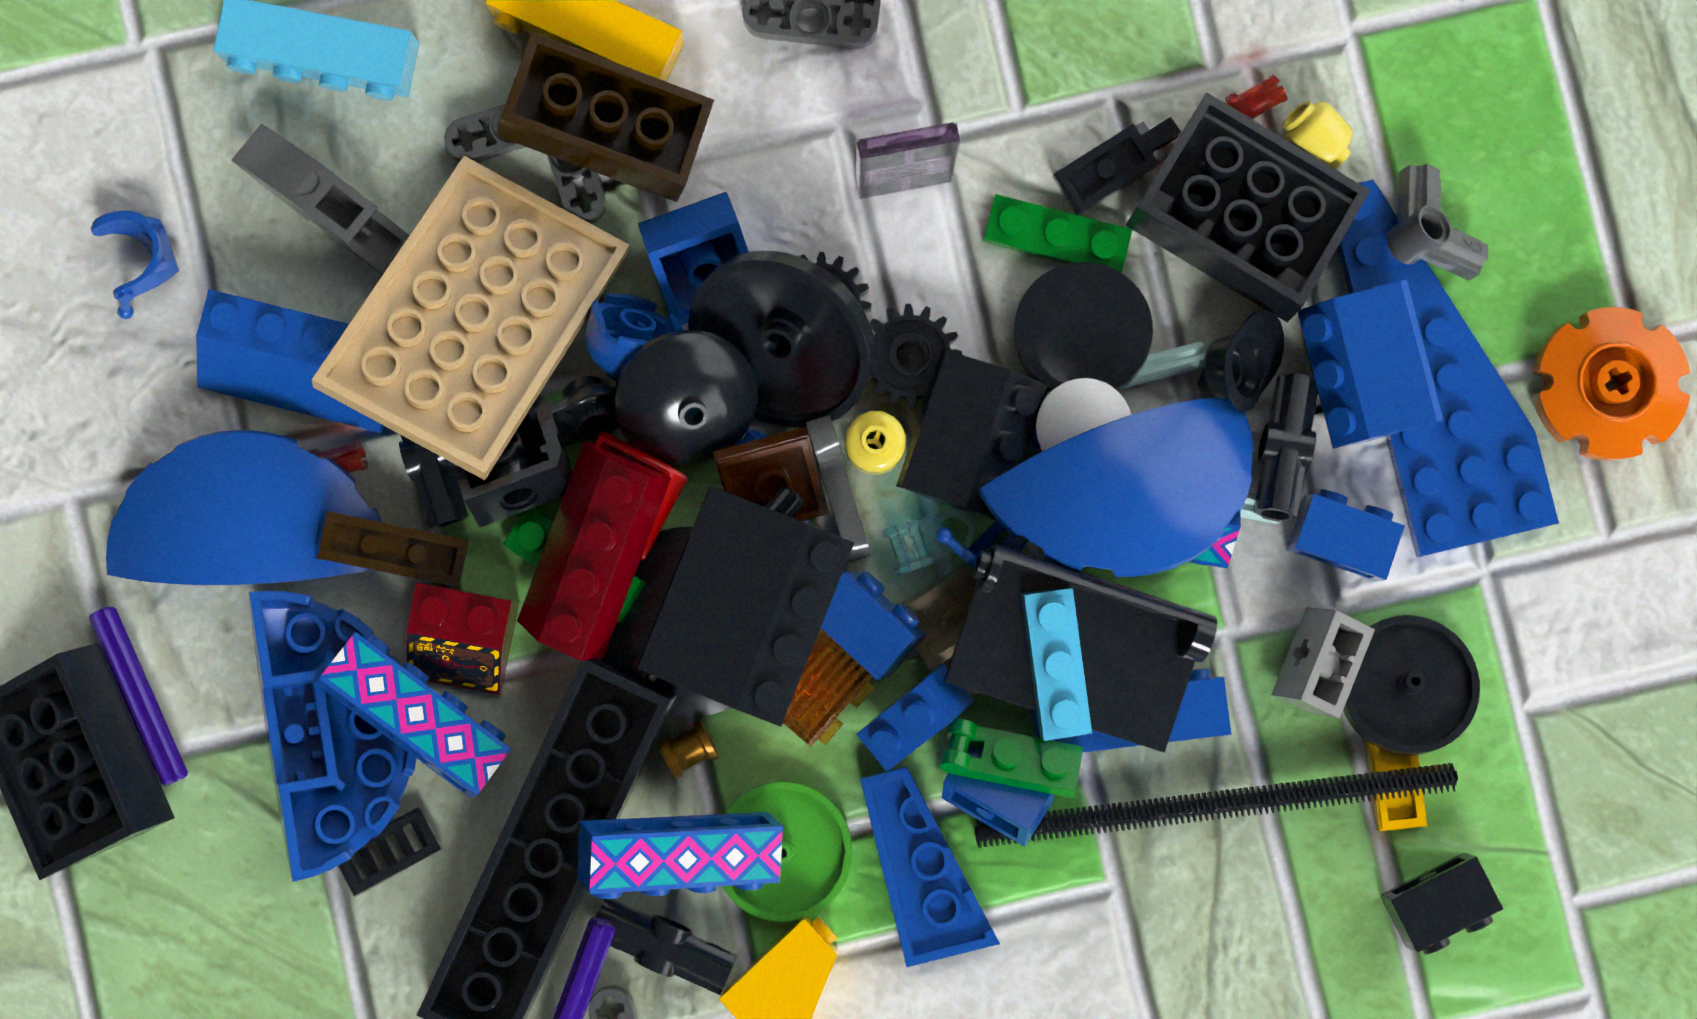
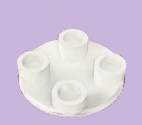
[1036,378,1131,451]

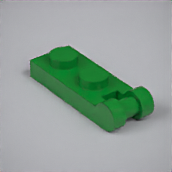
[940,718,1084,799]

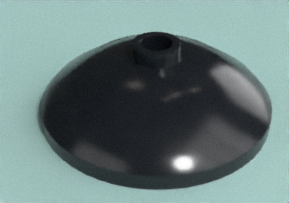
[614,330,758,467]

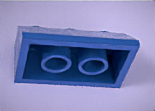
[1298,280,1443,449]

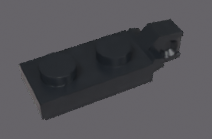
[1052,117,1181,215]

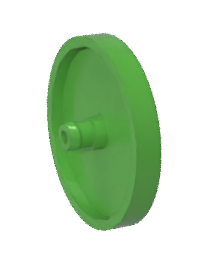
[722,781,852,922]

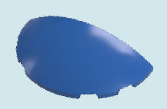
[979,398,1254,577]
[106,430,382,585]
[249,591,416,882]

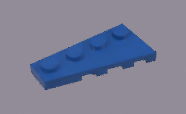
[860,766,1000,967]

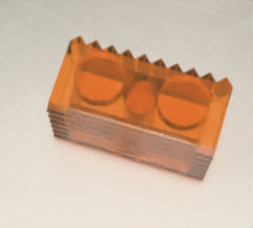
[783,637,875,747]

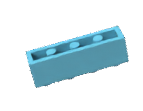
[213,0,420,101]

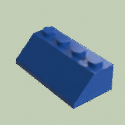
[196,289,384,433]

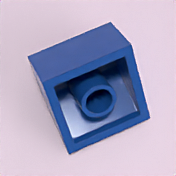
[637,191,749,325]

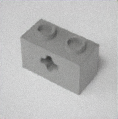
[1271,607,1375,719]

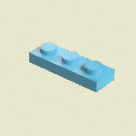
[1021,586,1092,741]

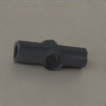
[1253,373,1318,522]
[399,435,471,529]
[596,899,738,995]

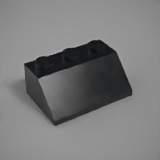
[896,350,1047,520]

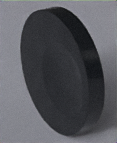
[1014,262,1153,392]
[1343,615,1480,756]

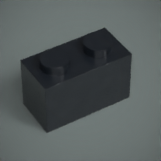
[1380,852,1503,955]

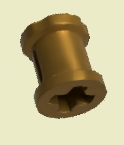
[658,720,720,779]

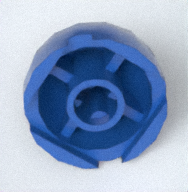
[585,293,683,382]

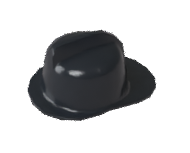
[1197,309,1284,412]

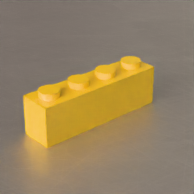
[485,0,685,82]

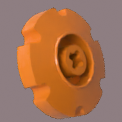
[1533,307,1690,461]

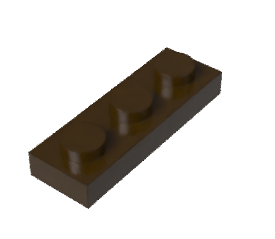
[314,510,469,587]

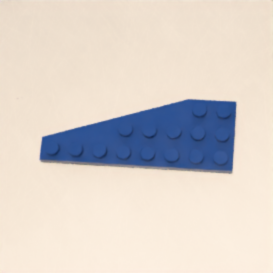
[1337,179,1559,557]

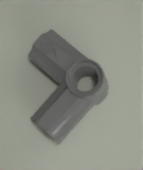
[1386,164,1488,281]

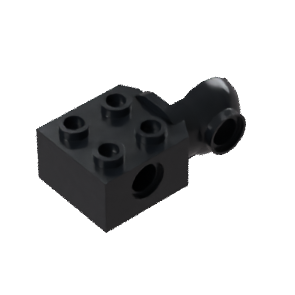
[452,376,619,528]

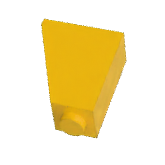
[719,916,838,1019]

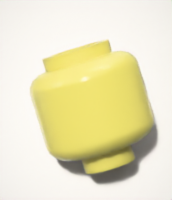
[1281,100,1353,169]
[845,411,906,475]

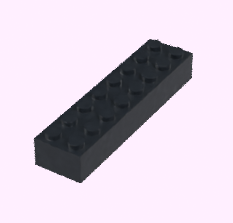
[416,659,677,1019]

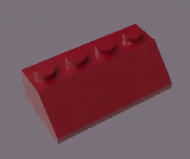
[517,442,671,661]

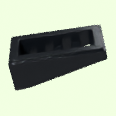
[338,807,441,898]

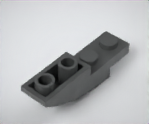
[231,123,410,276]

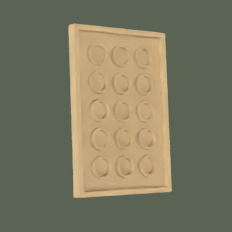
[312,156,630,480]

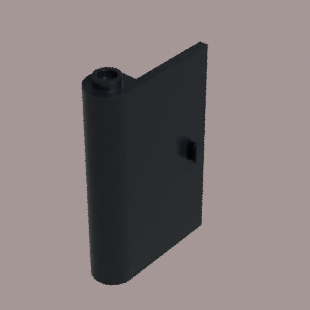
[944,543,1217,753]

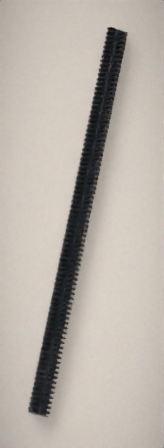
[974,763,1458,848]

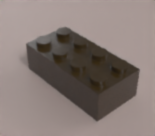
[497,31,714,202]

